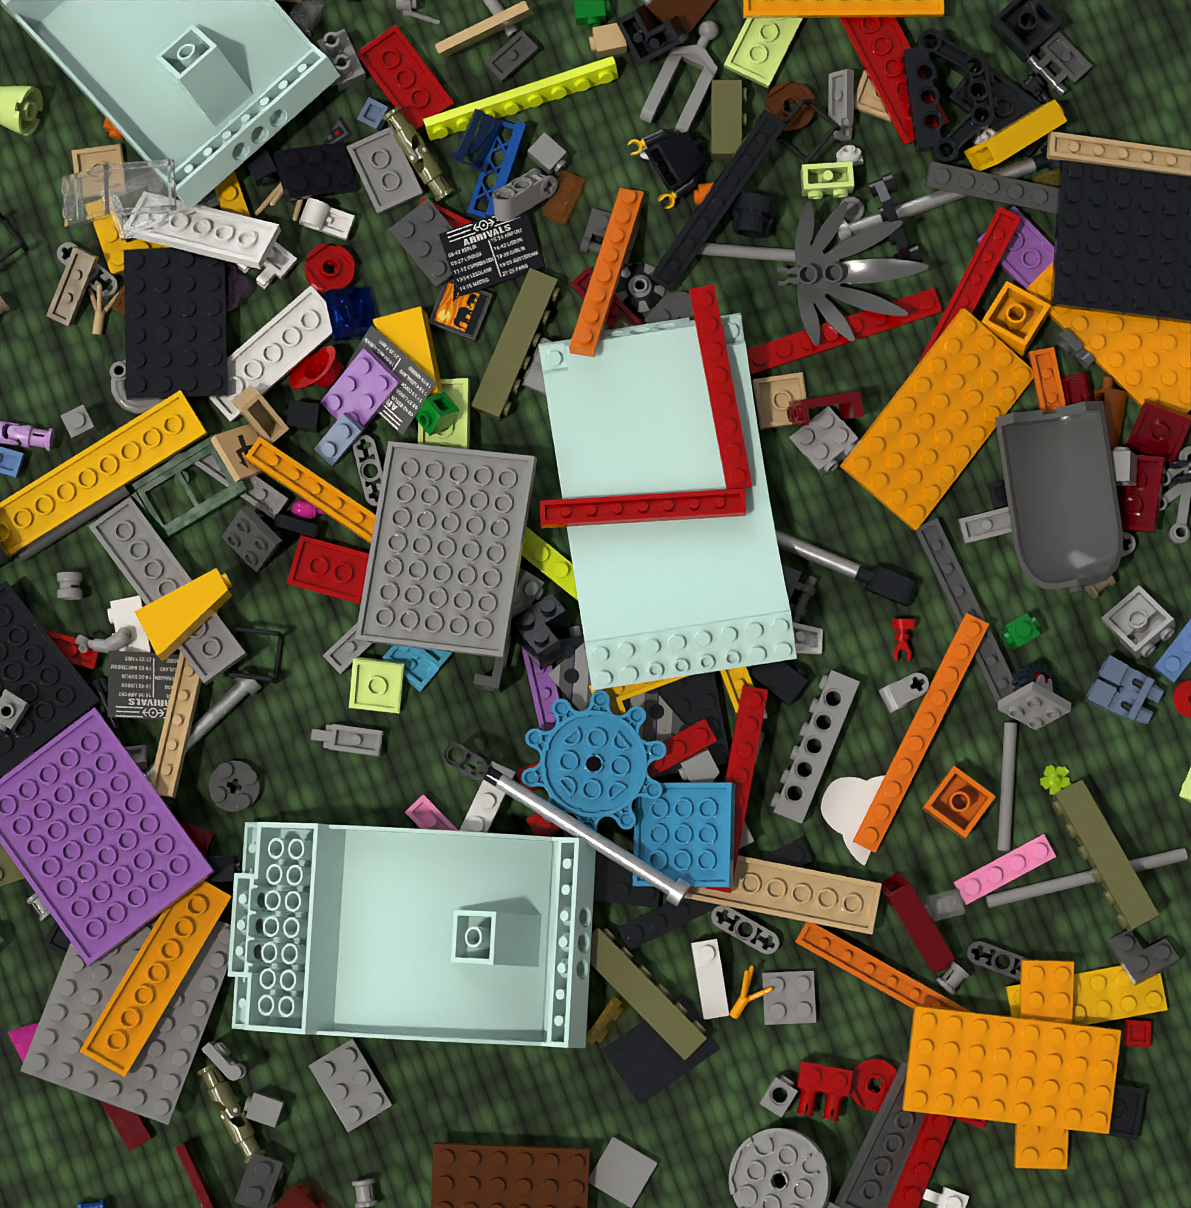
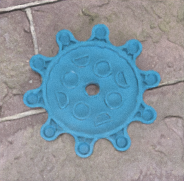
[521,690,666,831]

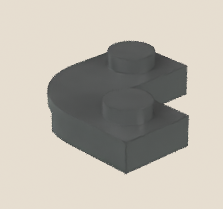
[644,292,694,324]

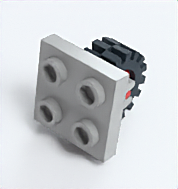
[998,662,1071,730]

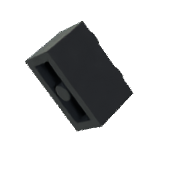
[749,660,808,707]

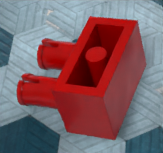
[796,1061,853,1121]

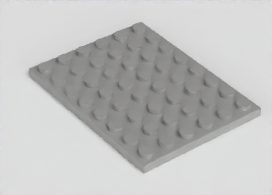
[355,441,537,659]
[20,912,231,1125]

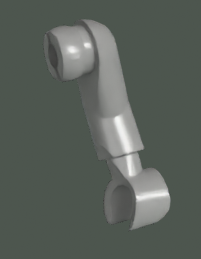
[75,627,132,653]

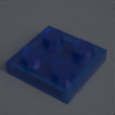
[324,287,376,341]

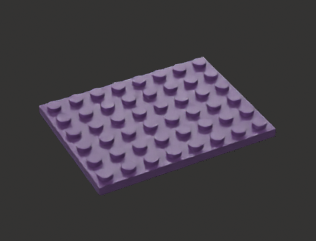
[0,707,215,966]

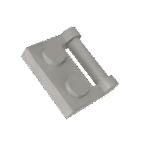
[201,1041,247,1081]

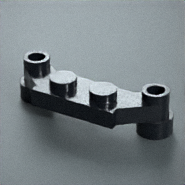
[868,172,923,263]

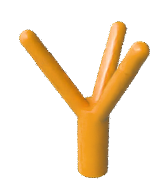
[729,965,774,1019]

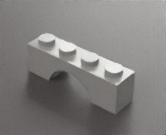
[678,747,754,849]

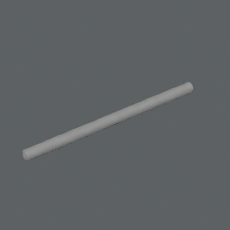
[985,848,1188,908]

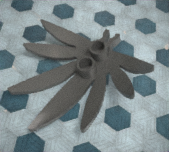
[777,201,929,346]

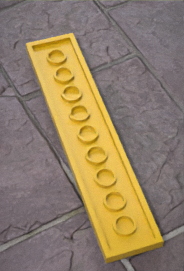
[0,390,208,557]

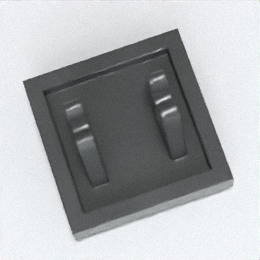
[222,505,282,573]

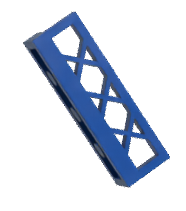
[467,119,527,219]

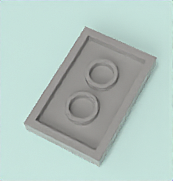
[346,127,423,215]
[309,1038,393,1132]

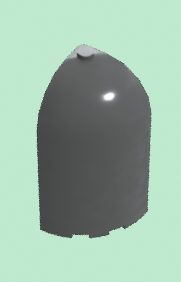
[995,401,1123,593]

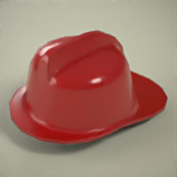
[289,346,345,389]

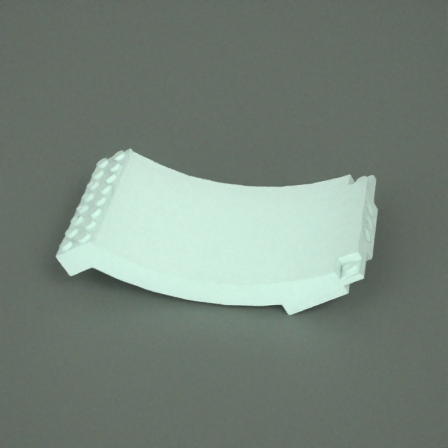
[0,0,340,209]
[538,313,797,690]
[228,822,596,1048]

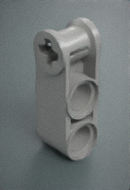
[492,168,558,221]

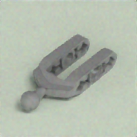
[639,21,719,134]

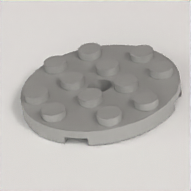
[729,1128,831,1208]

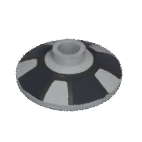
[615,263,665,313]

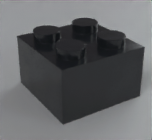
[989,0,1064,62]

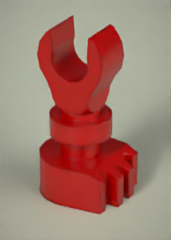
[892,619,916,662]

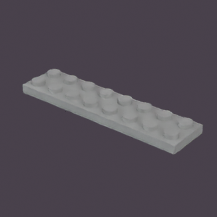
[89,496,247,685]

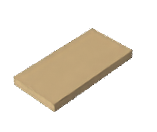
[435,1,535,57]

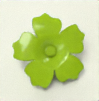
[1040,765,1071,795]

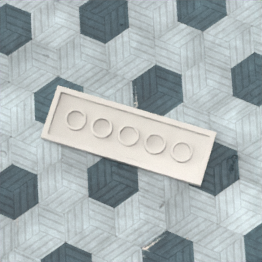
[123,192,281,269]
[210,286,345,423]

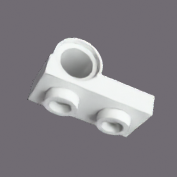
[299,198,355,241]

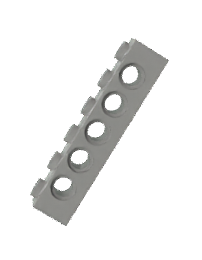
[770,670,860,825]

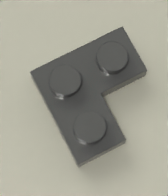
[1107,930,1180,986]

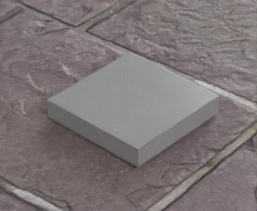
[588,1136,657,1208]

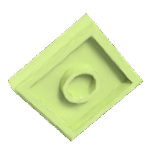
[349,657,405,713]

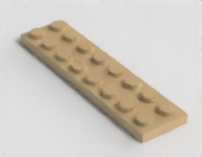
[684,856,882,935]

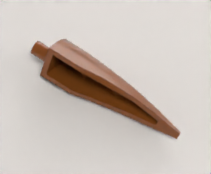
[1093,377,1127,451]

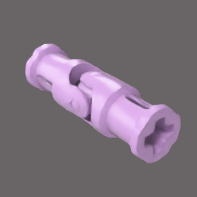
[0,421,55,451]

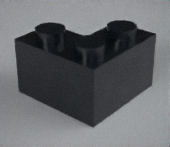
[616,4,689,65]
[511,593,569,670]

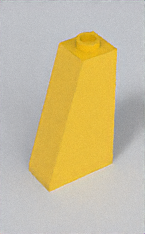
[964,99,1067,172]
[373,306,443,398]
[134,568,232,661]

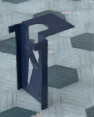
[451,109,501,174]

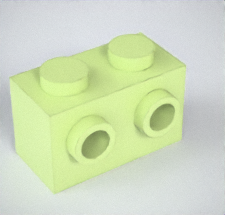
[800,161,854,199]

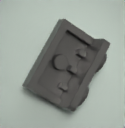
[234,1152,284,1208]

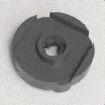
[209,761,261,812]

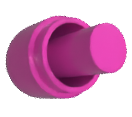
[291,500,326,520]

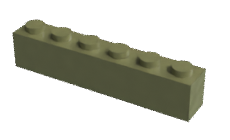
[471,268,561,421]
[1052,780,1159,933]
[590,927,707,1060]

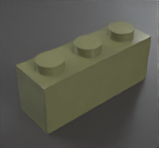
[711,80,747,160]

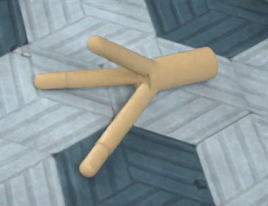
[88,284,124,335]

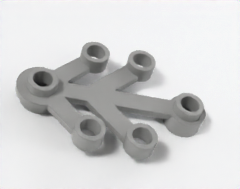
[1159,446,1191,544]

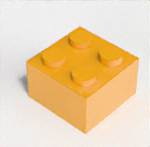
[981,281,1050,356]

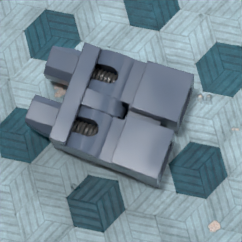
[1084,655,1164,725]

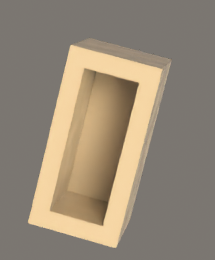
[231,385,289,444]

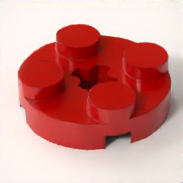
[304,244,355,296]
[850,1059,897,1111]

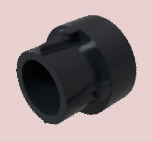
[732,192,777,239]

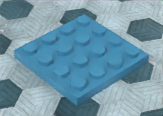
[633,783,735,888]

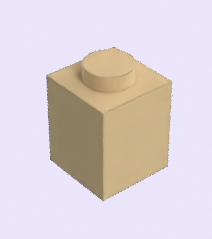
[589,23,627,59]

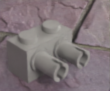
[317,29,366,92]

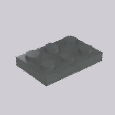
[389,198,453,289]

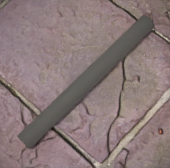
[17,485,131,561]

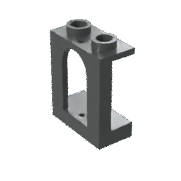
[473,628,513,693]

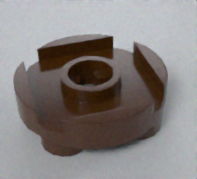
[765,82,815,133]

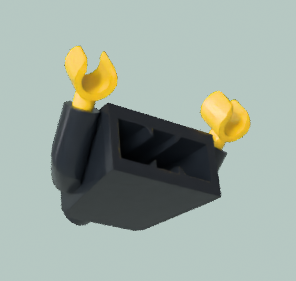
[627,129,705,209]

